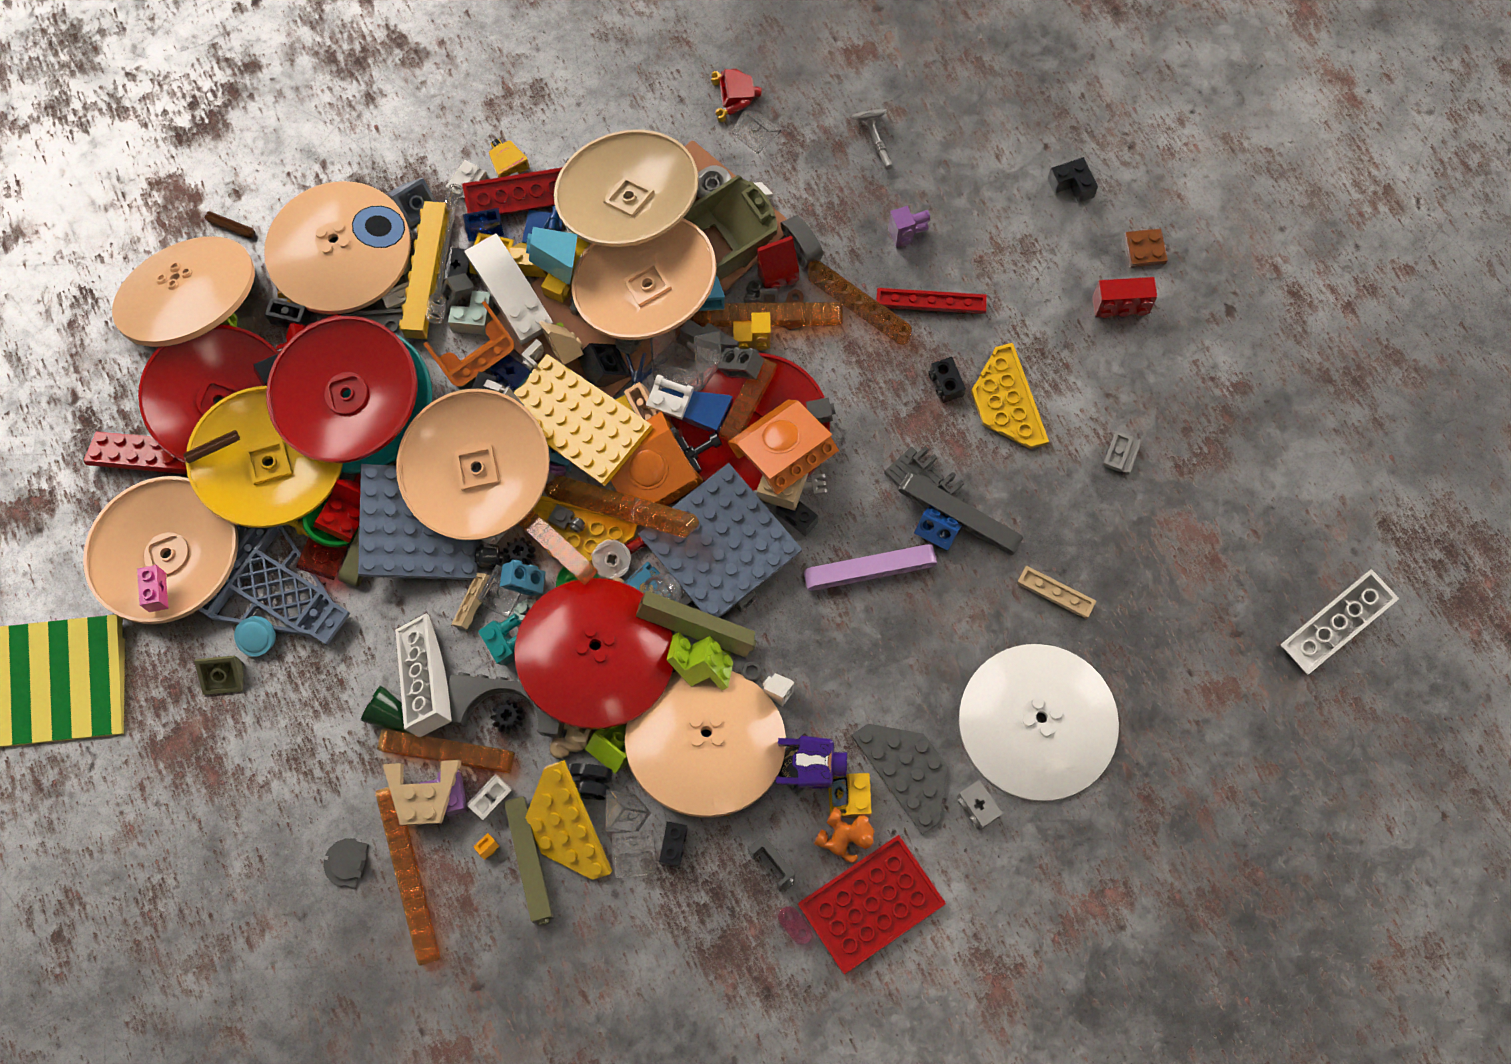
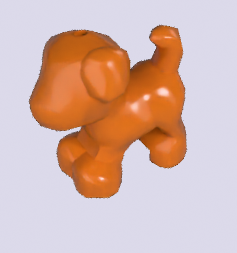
[814,807,875,863]

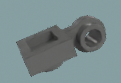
[743,288,779,309]
[548,504,585,533]

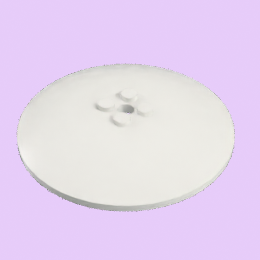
[959,644,1119,801]

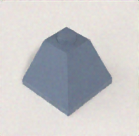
[388,178,437,227]

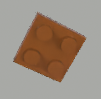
[1124,229,1168,267]

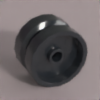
[568,763,613,800]

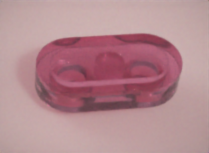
[778,906,812,945]

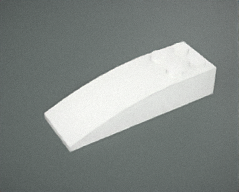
[464,234,553,345]
[1281,569,1399,675]
[395,613,452,737]

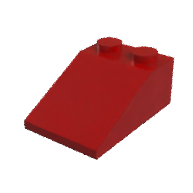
[757,236,800,289]

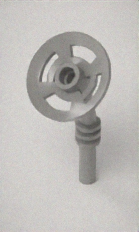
[852,109,893,169]

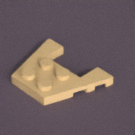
[383,760,461,825]

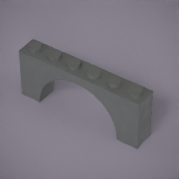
[447,672,564,738]

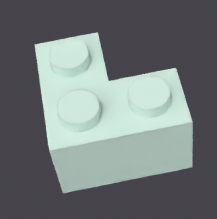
[448,291,494,335]

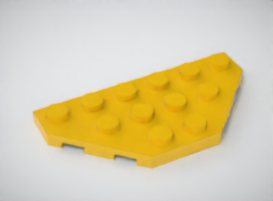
[971,343,1049,449]
[527,496,639,564]
[525,760,612,880]

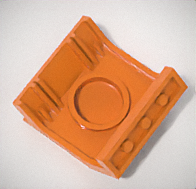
[728,400,839,495]
[611,411,703,522]

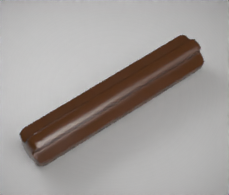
[205,211,255,238]
[183,430,240,463]

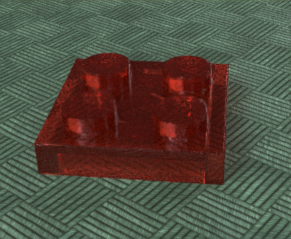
[296,537,347,580]

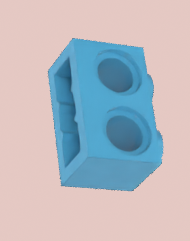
[500,560,546,597]

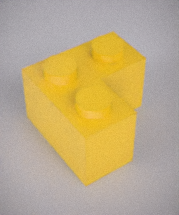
[733,312,771,351]

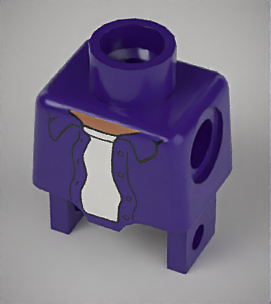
[776,735,847,789]

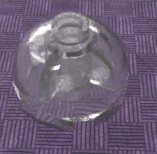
[643,573,683,603]

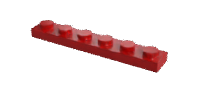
[876,288,987,314]

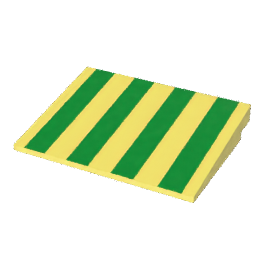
[0,615,125,747]

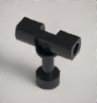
[677,432,723,474]

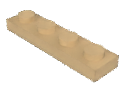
[1017,566,1096,619]

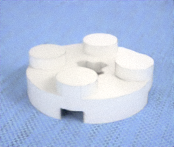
[592,540,631,579]

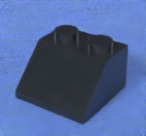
[578,343,631,387]

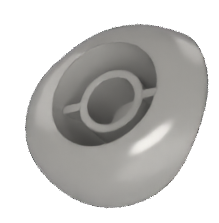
[697,165,732,198]

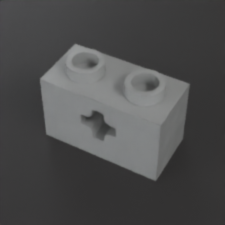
[957,780,1003,830]

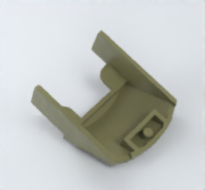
[683,175,778,281]

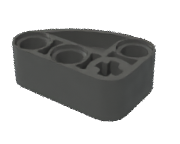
[780,215,823,268]

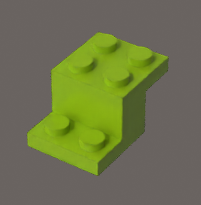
[667,632,733,690]

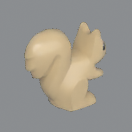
[550,724,595,759]

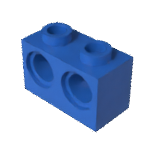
[914,508,962,550]

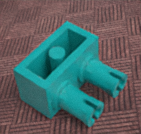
[478,613,522,666]

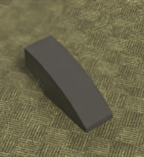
[680,319,739,352]

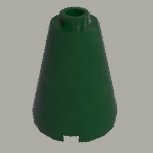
[361,686,409,734]

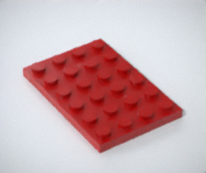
[797,834,946,975]

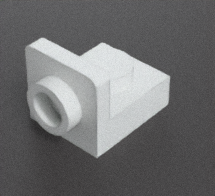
[521,339,544,370]

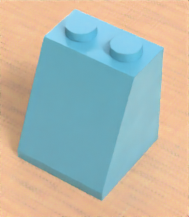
[526,227,578,284]

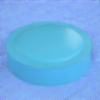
[234,616,276,656]

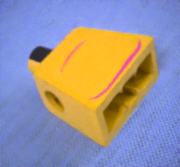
[489,139,530,178]

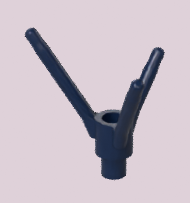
[625,353,667,386]

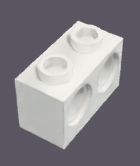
[467,774,511,820]

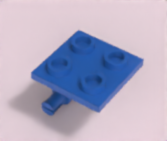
[522,206,563,243]

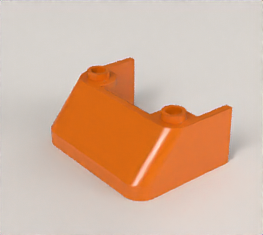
[424,301,514,387]

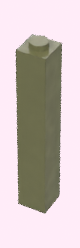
[636,590,757,658]
[504,796,554,926]

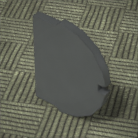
[323,838,369,888]

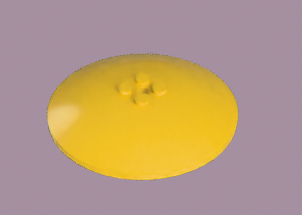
[186,386,343,528]

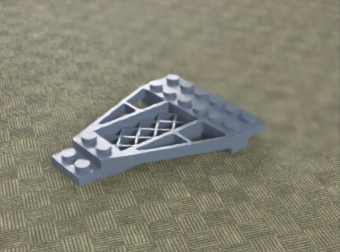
[198,524,350,645]

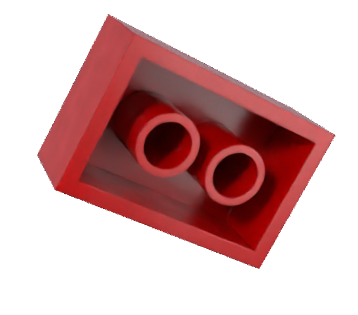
[1092,277,1157,318]

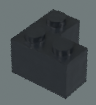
[1048,157,1098,203]

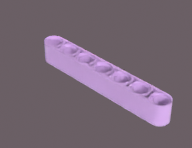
[803,544,937,591]

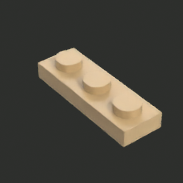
[451,573,492,629]

